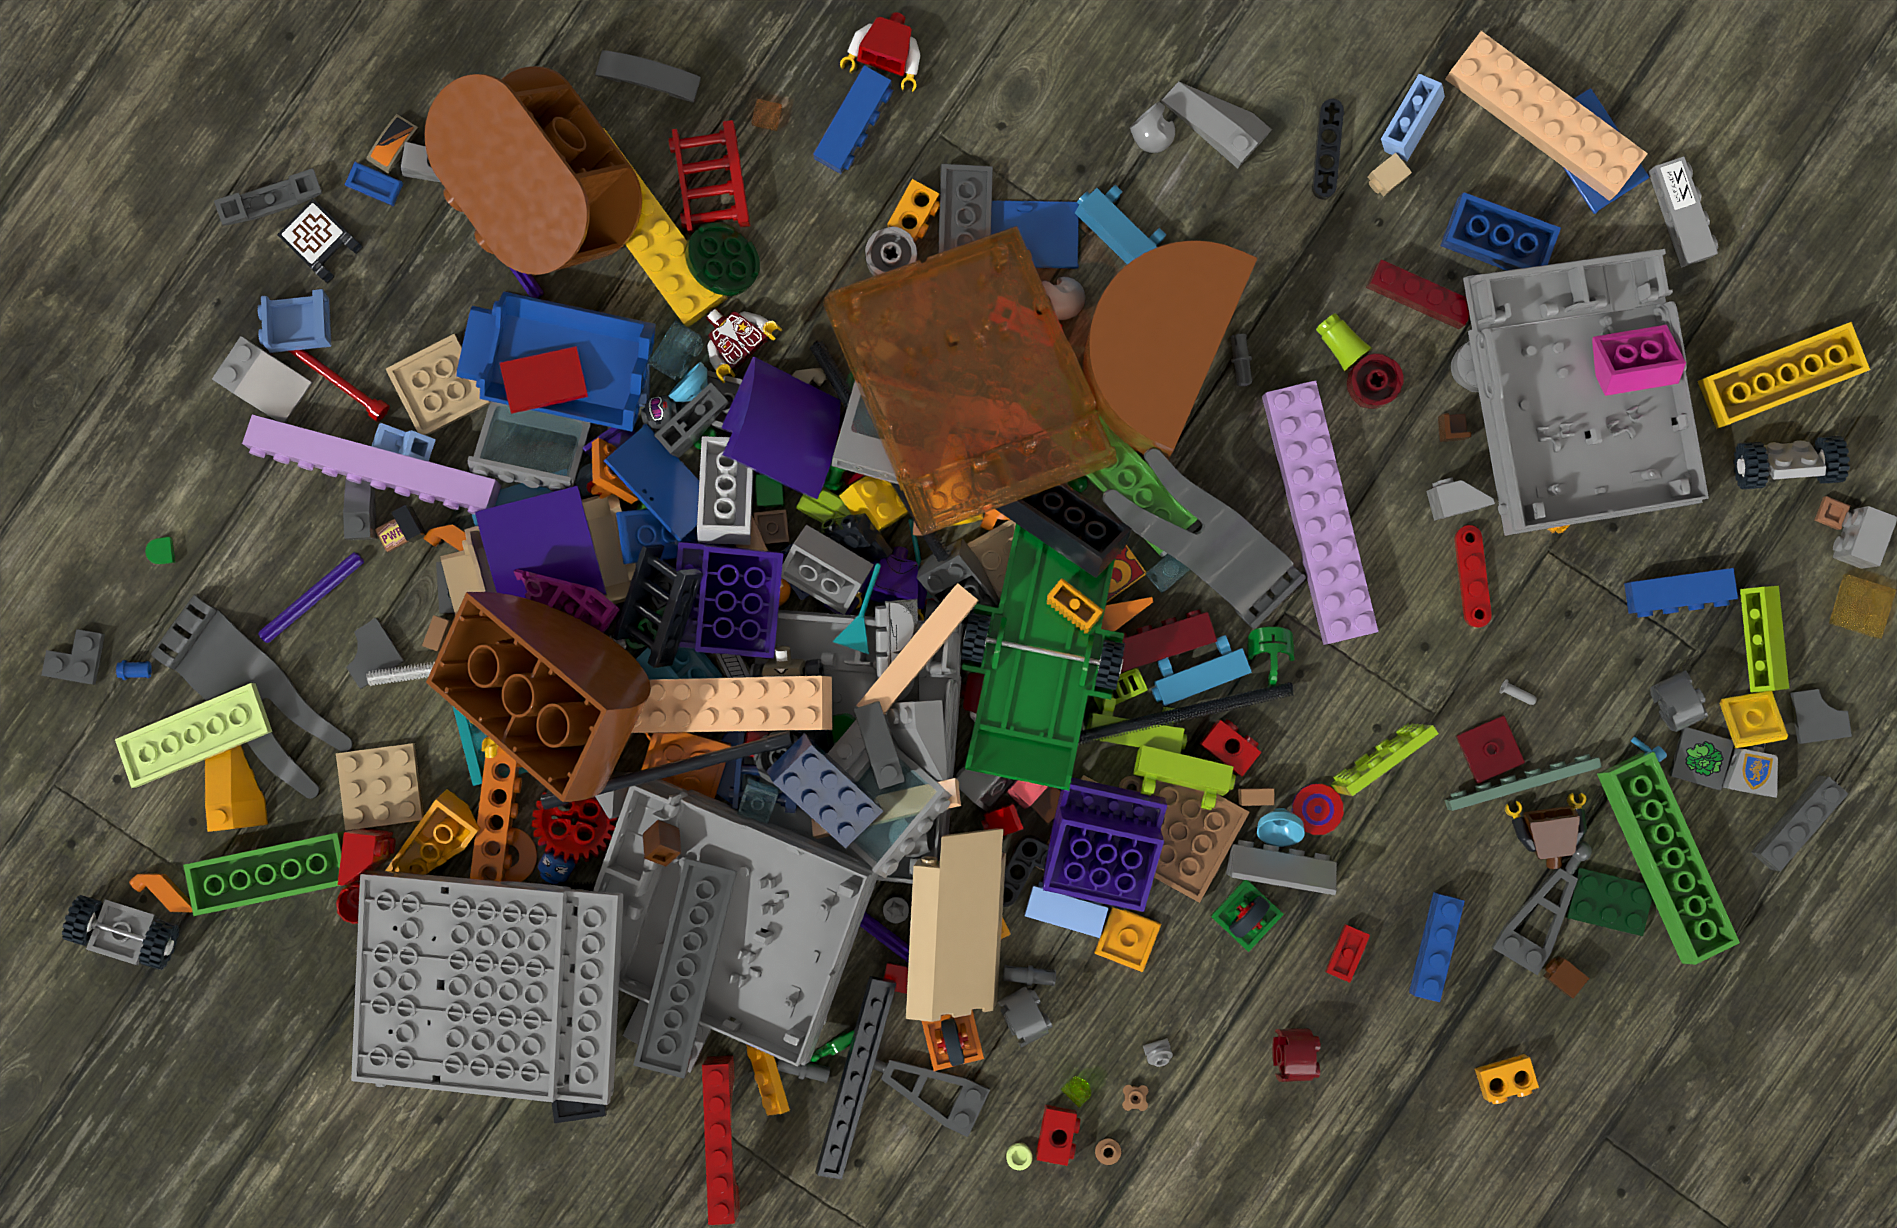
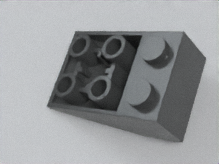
[917,538,1000,632]

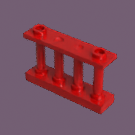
[669,120,750,235]

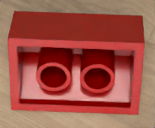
[337,828,396,886]

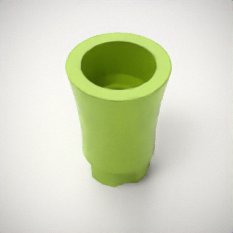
[1316,313,1373,372]

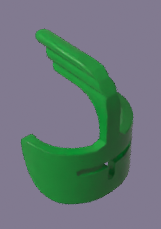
[1247,627,1295,687]

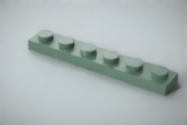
[1445,754,1602,811]

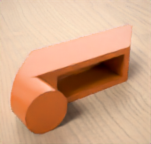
[423,524,466,551]
[129,874,193,912]

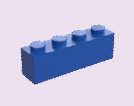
[813,65,893,174]
[1624,568,1738,618]
[1409,892,1465,1002]

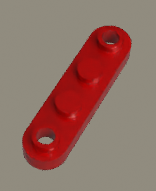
[1454,525,1492,628]

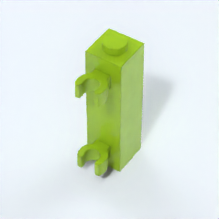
[1087,698,1187,754]
[1133,745,1236,810]

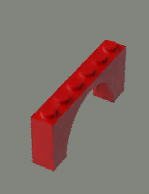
[702,1055,740,1225]

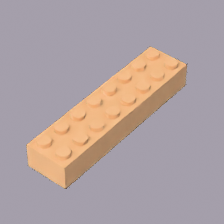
[1445,31,1648,201]
[631,676,832,733]

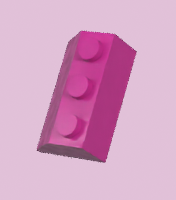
[1592,325,1686,396]

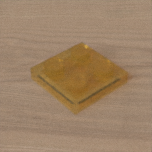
[1829,574,1896,639]

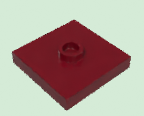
[1456,715,1525,783]

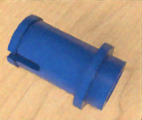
[116,660,152,680]

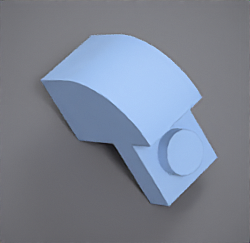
[371,423,436,462]

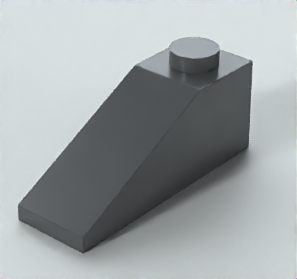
[654,383,729,458]
[343,479,377,541]
[854,701,905,789]

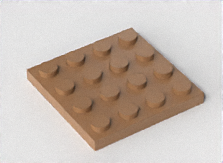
[1151,780,1249,903]

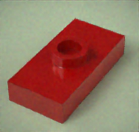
[1325,924,1370,983]

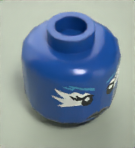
[538,850,576,884]

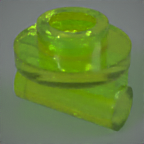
[1060,1077,1091,1108]

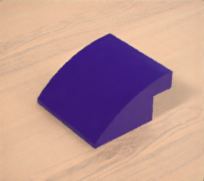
[721,357,840,499]
[475,486,607,599]
[676,541,783,658]
[1042,777,1167,912]

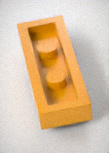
[746,1044,790,1116]

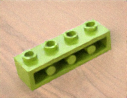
[1740,586,1789,692]

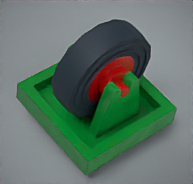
[1210,880,1284,952]

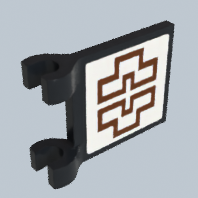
[277,199,363,284]

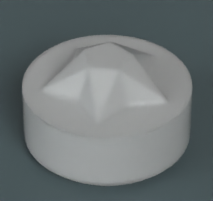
[883,897,909,923]

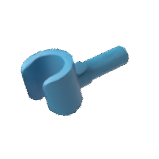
[1631,736,1667,762]

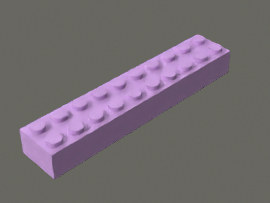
[1262,381,1378,645]

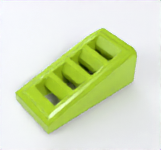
[1093,667,1148,712]

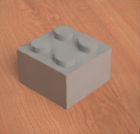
[1833,506,1897,569]

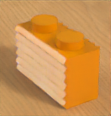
[1047,578,1104,634]

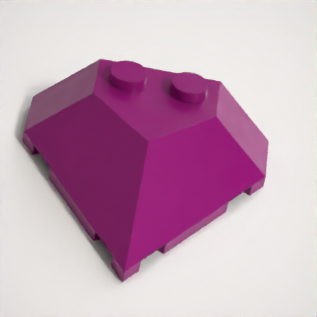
[513,569,620,633]

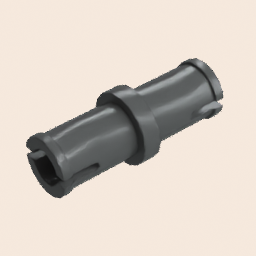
[1003,965,1056,986]
[777,1059,831,1083]

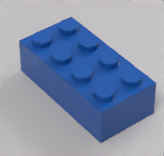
[1440,192,1561,271]

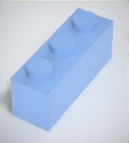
[1381,74,1445,161]
[1024,882,1108,938]

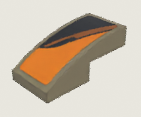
[367,114,418,173]

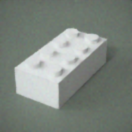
[697,436,754,545]

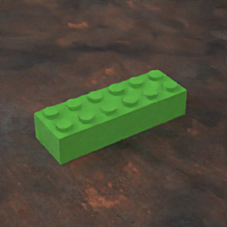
[184,831,345,916]

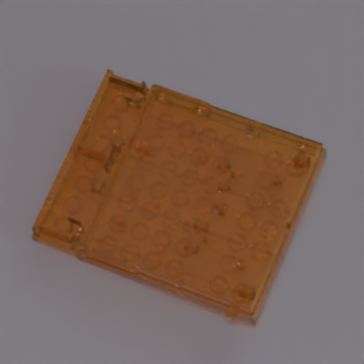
[824,226,1117,536]

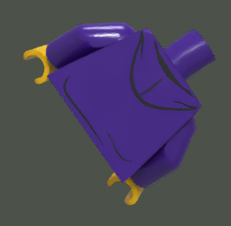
[856,546,927,621]

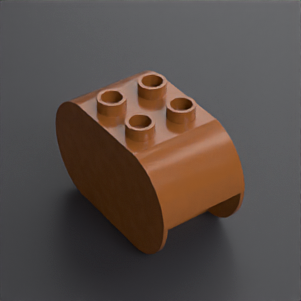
[425,66,642,275]

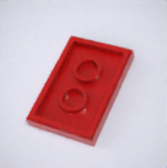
[500,346,588,414]

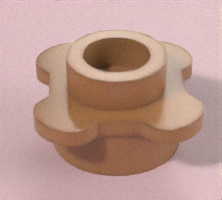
[1122,1085,1149,1111]

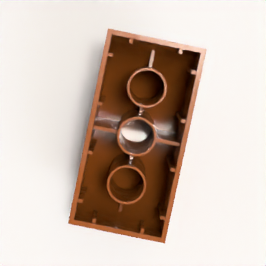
[1083,241,1257,461]
[426,592,651,802]

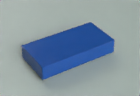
[345,162,403,207]

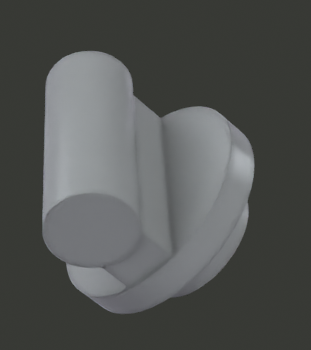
[1143,1038,1173,1067]

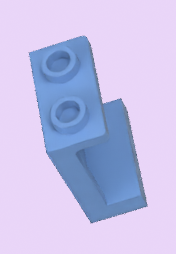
[258,289,331,353]

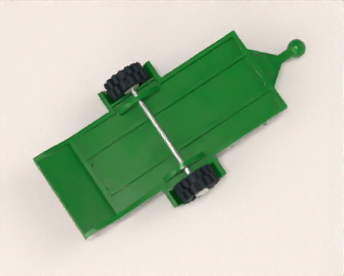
[961,472,1125,791]

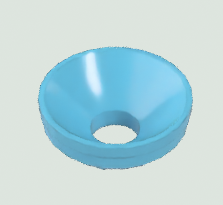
[668,362,709,402]
[1257,808,1305,847]

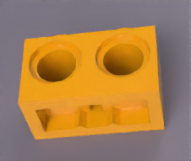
[887,179,940,242]
[1475,1054,1539,1104]

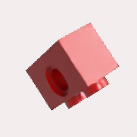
[1199,719,1261,776]
[1036,1104,1081,1166]

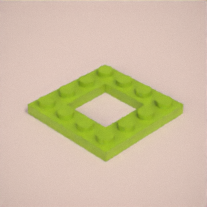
[1330,723,1439,796]

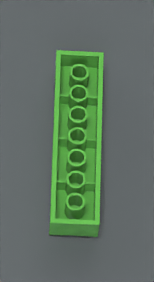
[1597,752,1740,965]

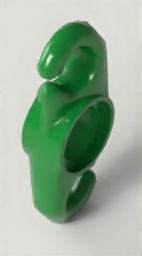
[811,1030,854,1062]

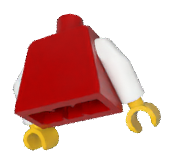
[840,12,920,92]

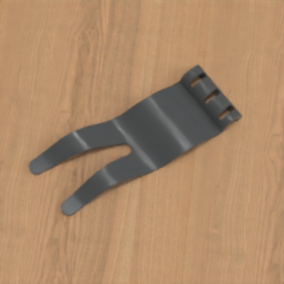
[1103,448,1306,629]
[151,594,353,799]

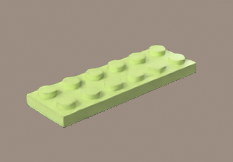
[115,683,272,788]

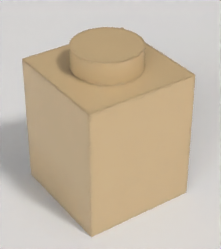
[1368,153,1412,197]

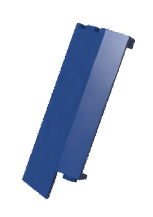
[456,291,656,431]

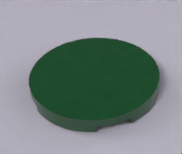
[685,223,760,296]

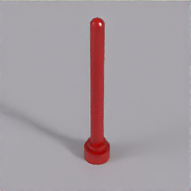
[288,349,390,422]

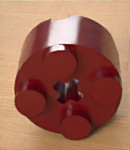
[1347,354,1404,409]
[1272,1028,1320,1082]

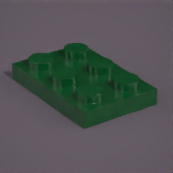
[1565,867,1652,936]

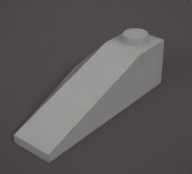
[1161,82,1272,169]

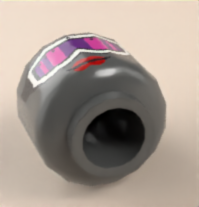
[641,395,680,431]

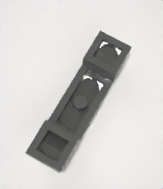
[595,50,701,102]
[214,168,322,226]

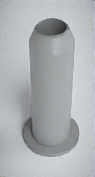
[1499,679,1537,705]

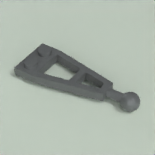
[1491,841,1592,975]
[873,1059,990,1137]

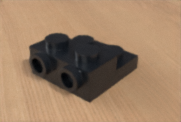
[820,513,893,561]

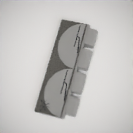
[875,599,919,703]

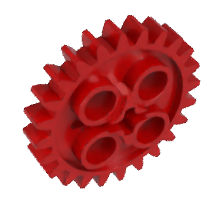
[532,792,617,864]

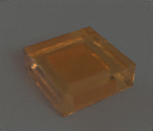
[751,99,783,131]

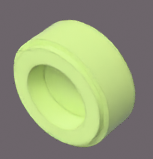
[1006,1143,1032,1170]

